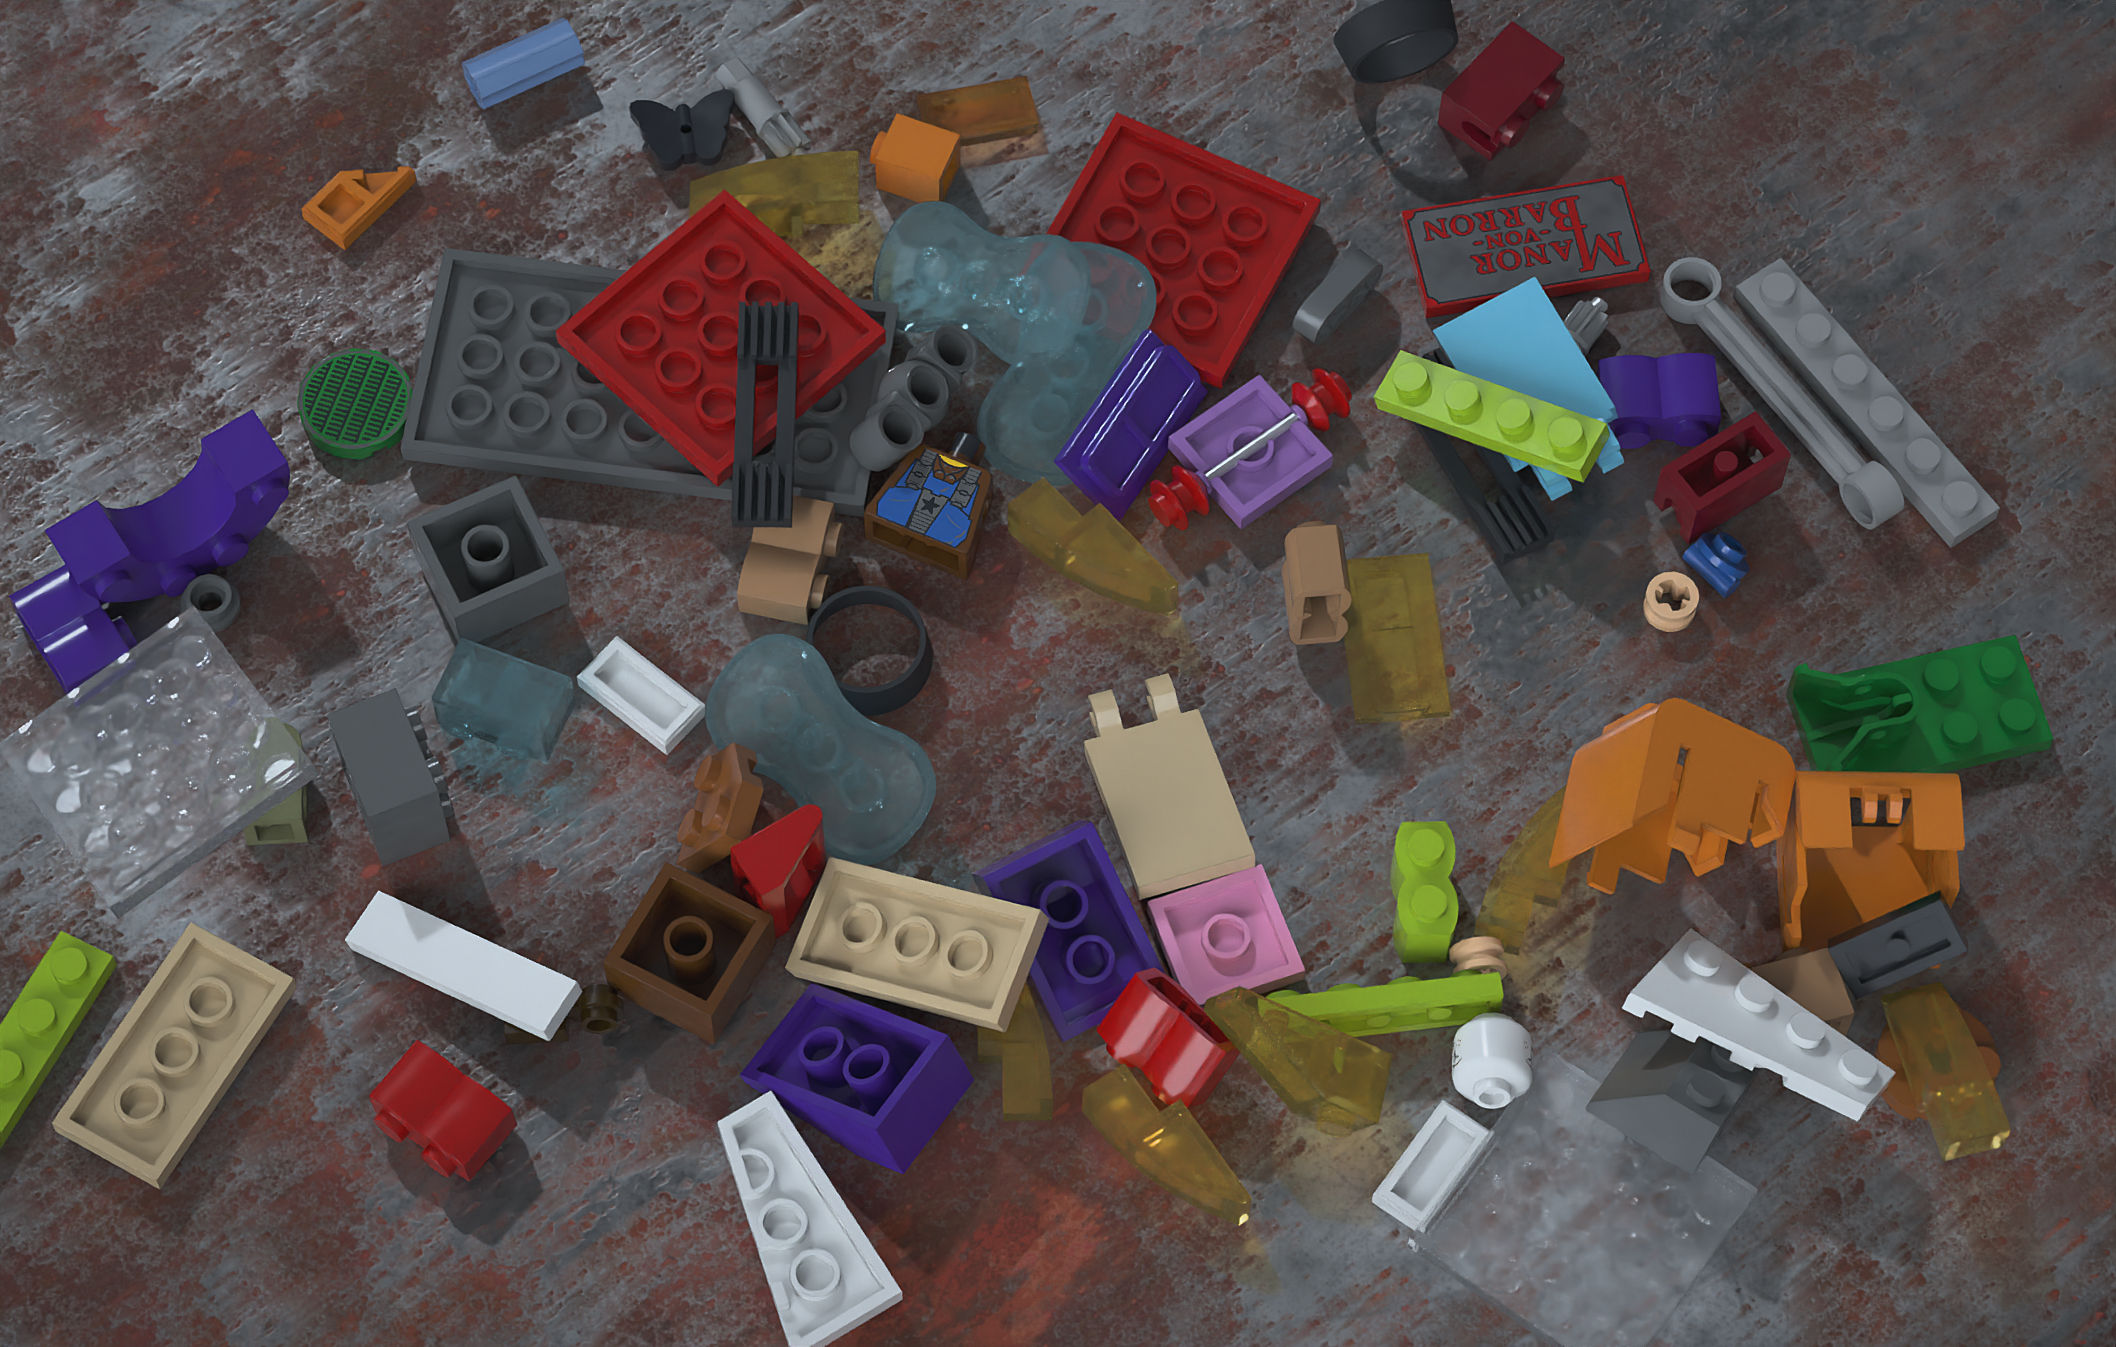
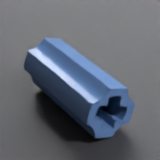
[462,18,585,109]

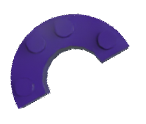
[44,409,290,603]

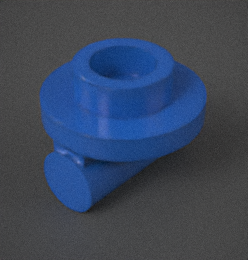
[1682,532,1749,598]

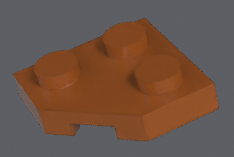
[676,742,764,874]

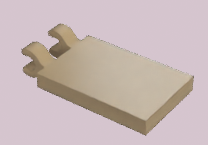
[1084,673,1255,900]

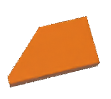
[301,166,417,250]

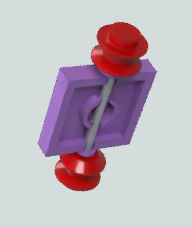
[1148,368,1352,531]

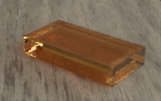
[917,76,1039,147]

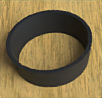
[1333,0,1459,84]
[802,586,933,716]

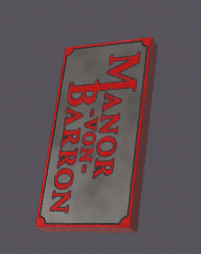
[1400,175,1650,319]

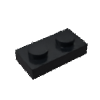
[1828,890,1968,1000]

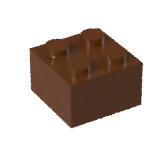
[603,862,776,1044]

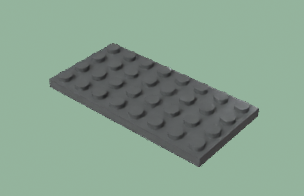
[400,248,900,517]

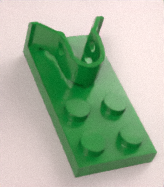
[1786,634,2054,773]

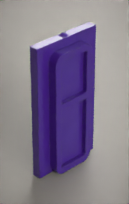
[1053,329,1208,523]

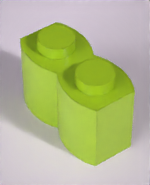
[1390,821,1459,963]

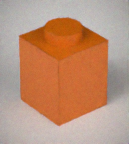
[870,113,961,210]

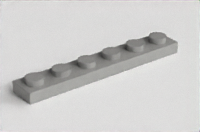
[1733,258,2000,548]

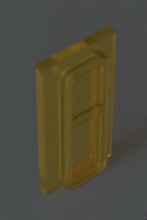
[1344,553,1451,725]

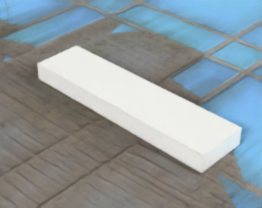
[345,891,582,1041]

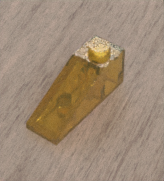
[1204,986,1393,1137]

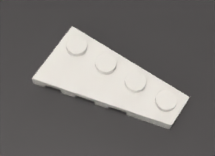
[1622,928,1896,1121]
[718,1091,903,1347]

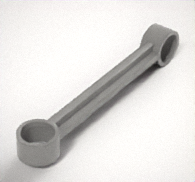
[1661,257,1904,530]

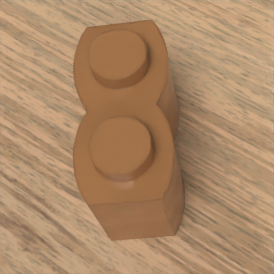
[737,495,844,625]
[1281,521,1352,645]

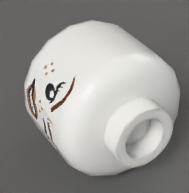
[1452,1013,1533,1109]

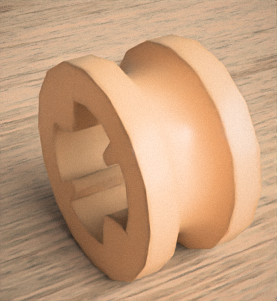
[1643,572,1699,632]
[1449,936,1508,980]

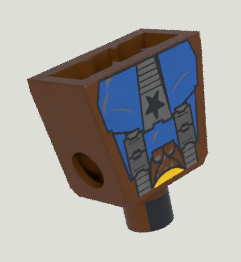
[864,432,993,581]

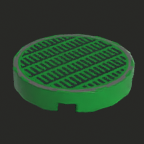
[297,348,413,459]

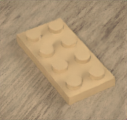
[785,857,1049,1032]
[52,922,297,1189]

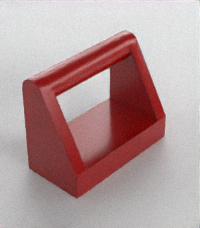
[730,804,827,939]

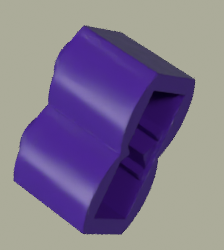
[1596,353,1721,449]
[9,564,138,704]

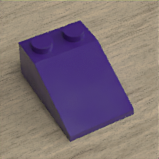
[971,820,1165,1042]
[740,983,974,1174]

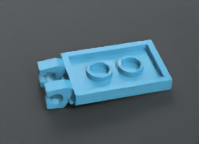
[1433,277,1624,501]

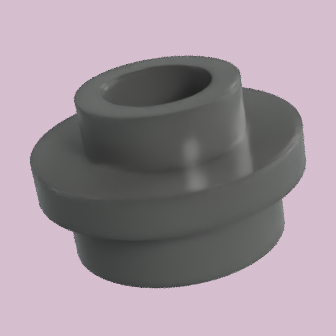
[180,574,241,633]

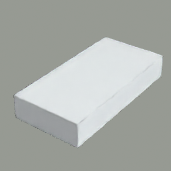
[577,636,707,755]
[1372,1100,1494,1237]

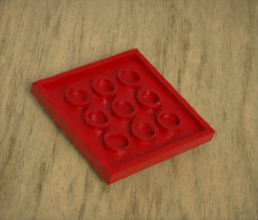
[1015,112,1321,389]
[556,189,886,487]

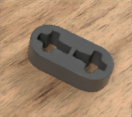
[1292,249,1383,345]

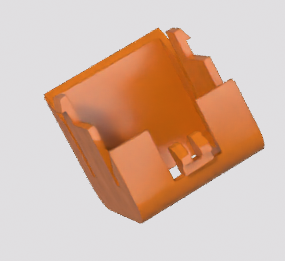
[1549,698,1796,895]
[1776,770,1965,969]

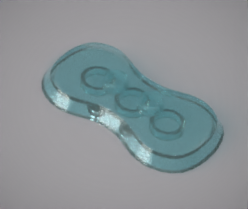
[872,201,1091,368]
[977,242,1156,486]
[705,633,936,865]

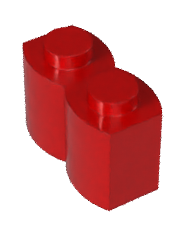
[1096,967,1245,1109]
[368,1040,518,1181]

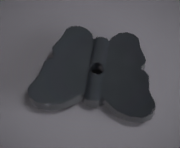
[629,89,735,171]

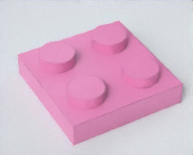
[1147,864,1305,1011]

